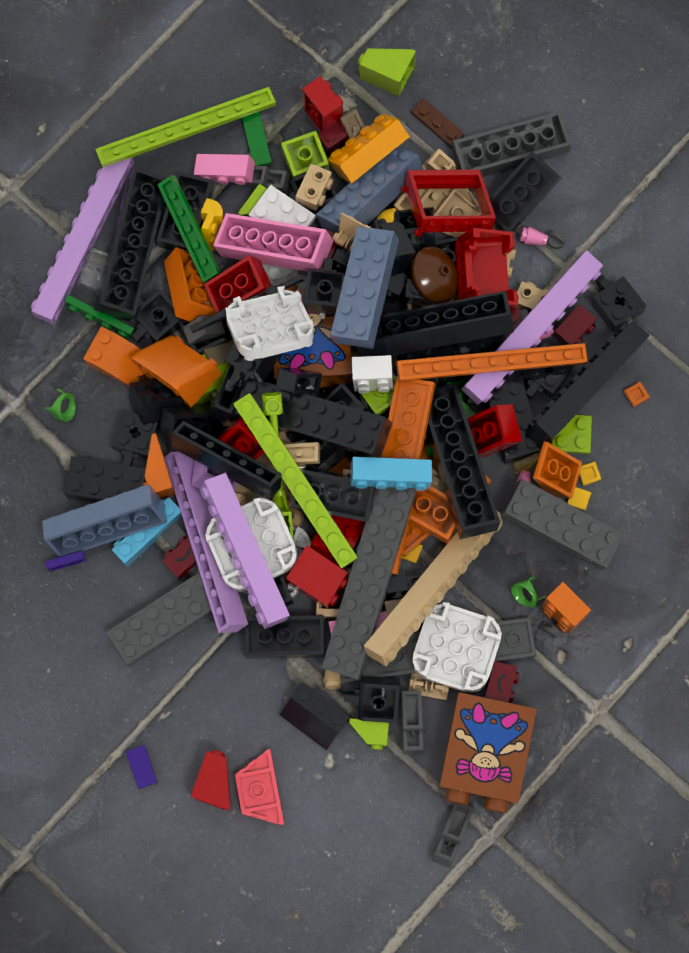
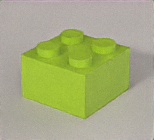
[281,131,329,179]

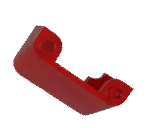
[455,228,519,308]

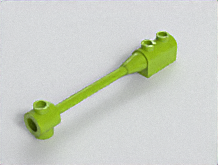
[262,392,294,541]

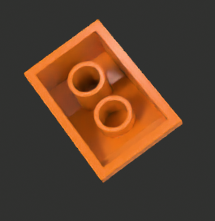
[83,326,144,387]
[143,433,175,500]
[533,441,583,498]

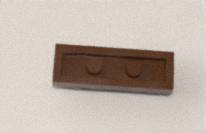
[411,98,464,149]

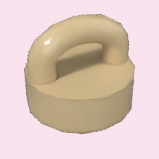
[290,507,304,527]

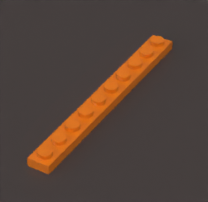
[396,343,588,382]

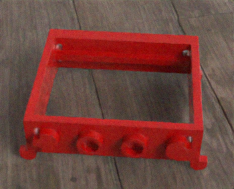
[401,170,496,237]

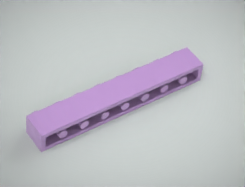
[200,473,290,629]

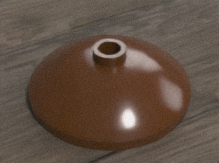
[411,246,458,303]

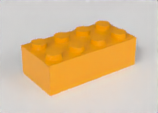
[327,114,410,183]

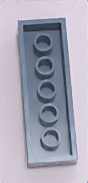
[316,146,424,233]
[330,226,399,349]
[42,484,167,557]

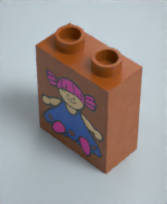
[272,285,352,388]
[438,692,537,814]

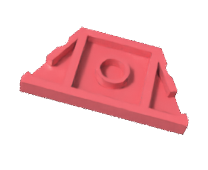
[235,749,284,825]

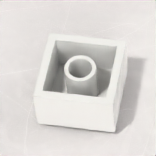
[352,355,393,394]

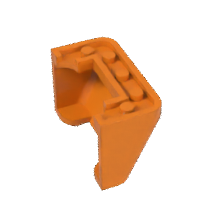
[131,335,222,407]

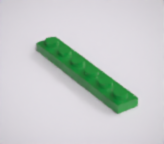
[157,175,221,283]

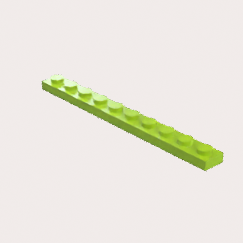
[95,87,276,168]
[233,393,358,568]

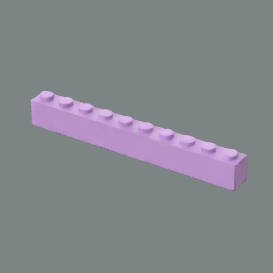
[31,157,135,325]
[461,250,603,405]
[164,451,248,633]

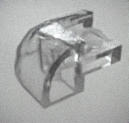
[77,247,108,295]

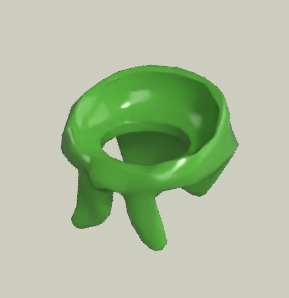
[45,389,76,422]
[511,576,546,608]

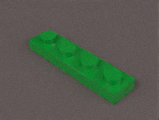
[65,295,135,340]

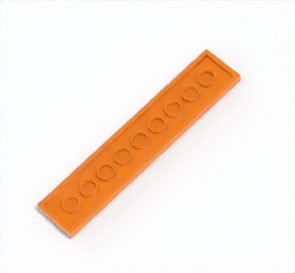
[371,376,436,575]

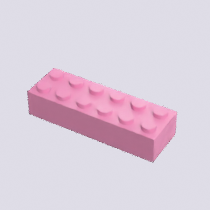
[213,213,334,272]

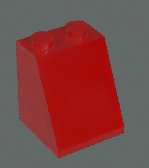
[286,545,349,609]
[190,749,232,812]

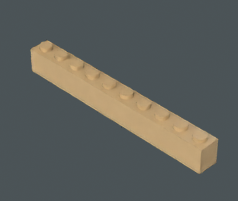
[364,511,503,666]

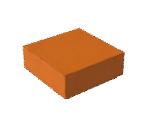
[623,382,650,408]

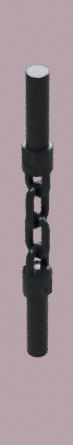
[190,274,303,333]

